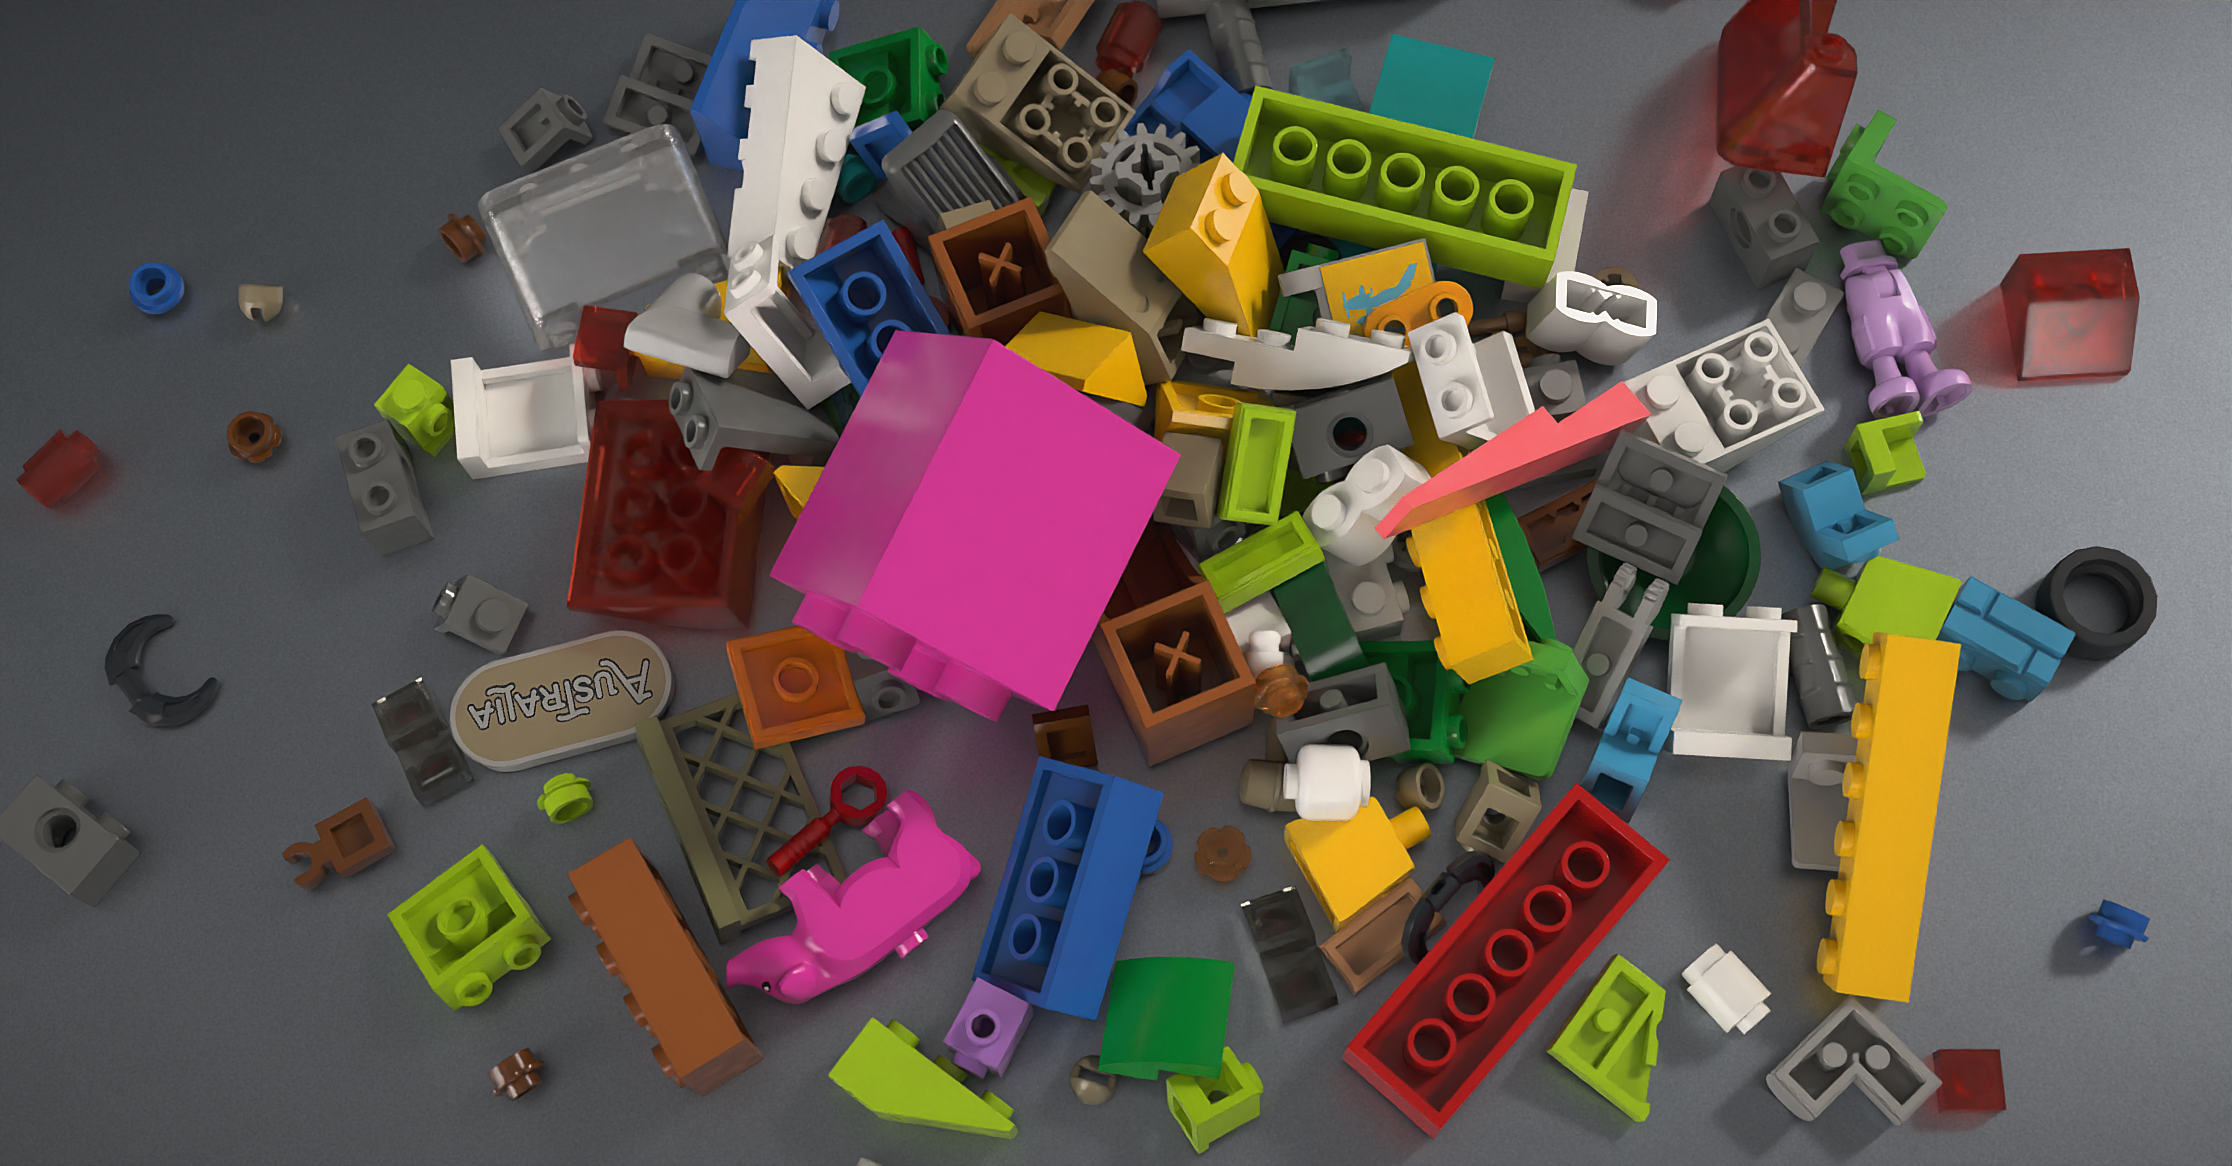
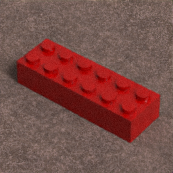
[1342,783,1670,1139]

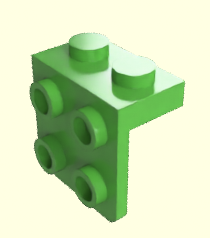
[1820,110,1948,259]
[1454,638,1590,781]

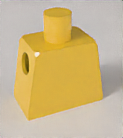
[1284,797,1432,933]

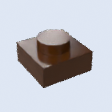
[1032,704,1098,767]

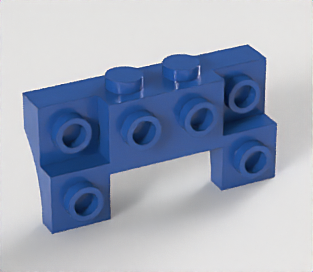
[1116,49,1300,252]

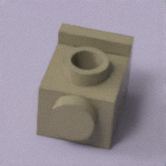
[1454,759,1542,863]

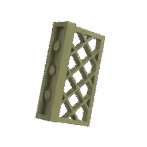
[635,692,847,945]

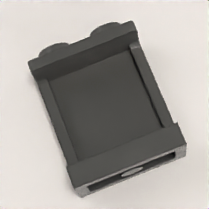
[669,366,839,471]

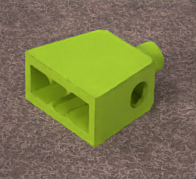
[1810,556,1962,660]

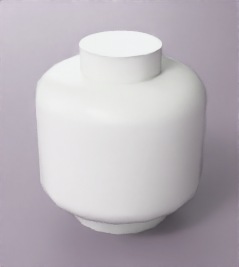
[1283,744,1371,821]

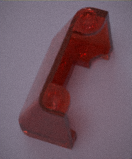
[1716,0,1858,178]

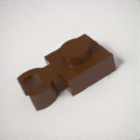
[282,797,397,890]

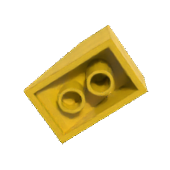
[1142,153,1285,338]

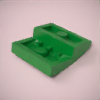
[1098,957,1235,1081]

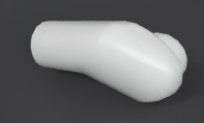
[1243,631,1295,681]

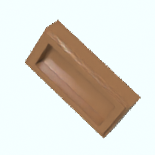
[1318,877,1447,997]

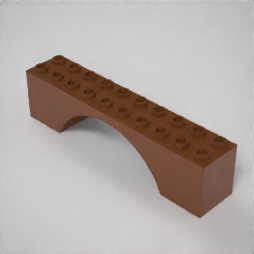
[928,196,1256,767]

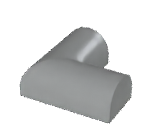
[624,273,750,378]
[1766,994,1943,1126]

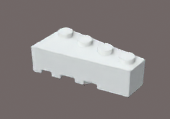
[727,35,866,279]

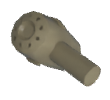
[1238,717,1297,813]

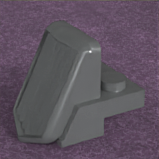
[872,109,1023,252]

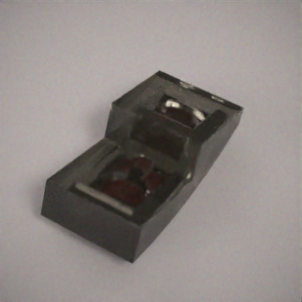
[372,677,474,808]
[1241,885,1338,1024]

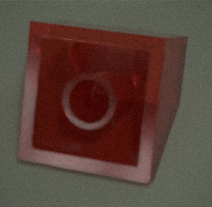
[2000,248,2140,381]

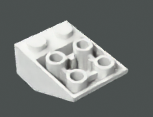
[1624,319,1825,473]

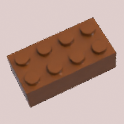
[567,837,764,1096]

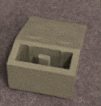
[937,13,1136,194]
[1044,190,1206,385]

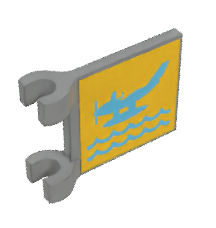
[1277,238,1444,337]

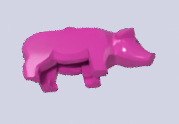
[726,789,981,1004]

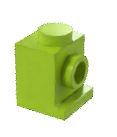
[374,363,455,458]
[1166,1046,1264,1154]

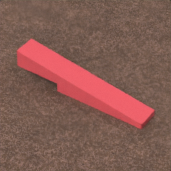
[1375,381,1651,539]

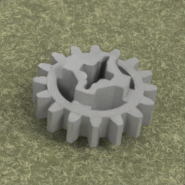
[1090,123,1200,233]

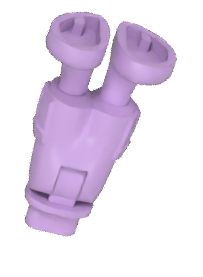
[1840,240,1972,420]

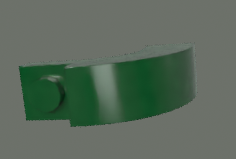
[1254,510,1369,682]

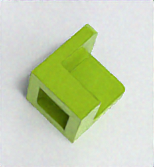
[1844,411,1926,495]

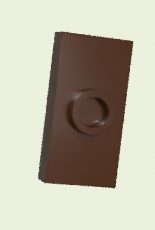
[1517,478,1598,573]

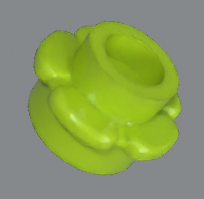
[537,773,593,824]

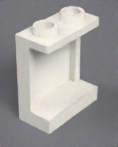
[724,235,851,410]
[1408,312,1535,451]
[451,342,607,480]
[1664,603,1798,761]

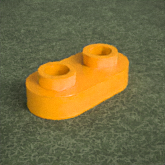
[1362,281,1473,347]

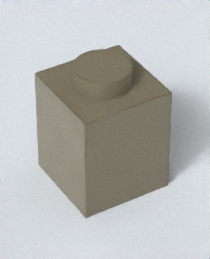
[1153,432,1225,529]

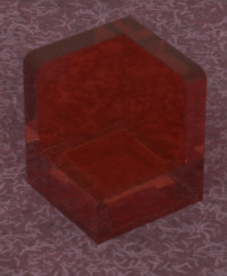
[573,305,638,393]

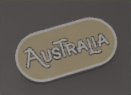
[450,630,675,772]

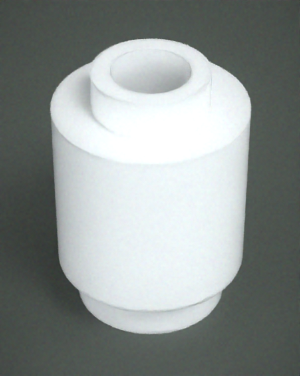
[1681,943,1771,1035]

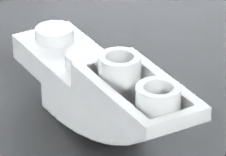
[1181,318,1415,390]

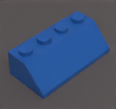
[690,0,840,172]
[787,220,951,398]
[971,756,1164,1021]

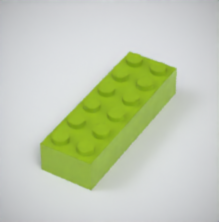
[1233,85,1578,290]

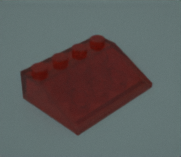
[566,399,770,629]

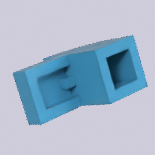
[1778,461,1899,570]
[1580,677,1683,824]

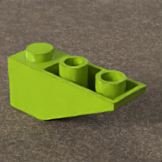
[828,1017,1019,1139]

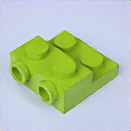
[387,844,551,1011]

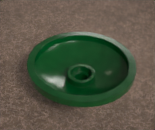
[1587,486,1761,640]

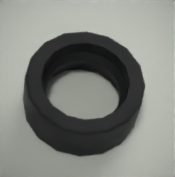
[2035,546,2158,661]

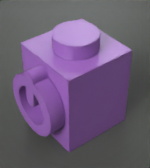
[943,977,1034,1079]

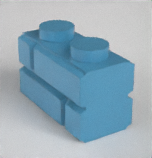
[1936,576,2076,702]

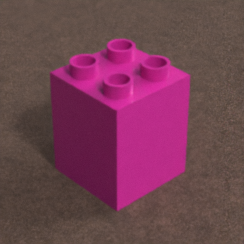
[769,330,1181,722]

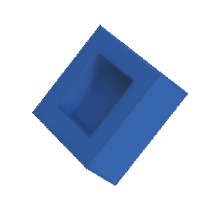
[849,111,913,180]

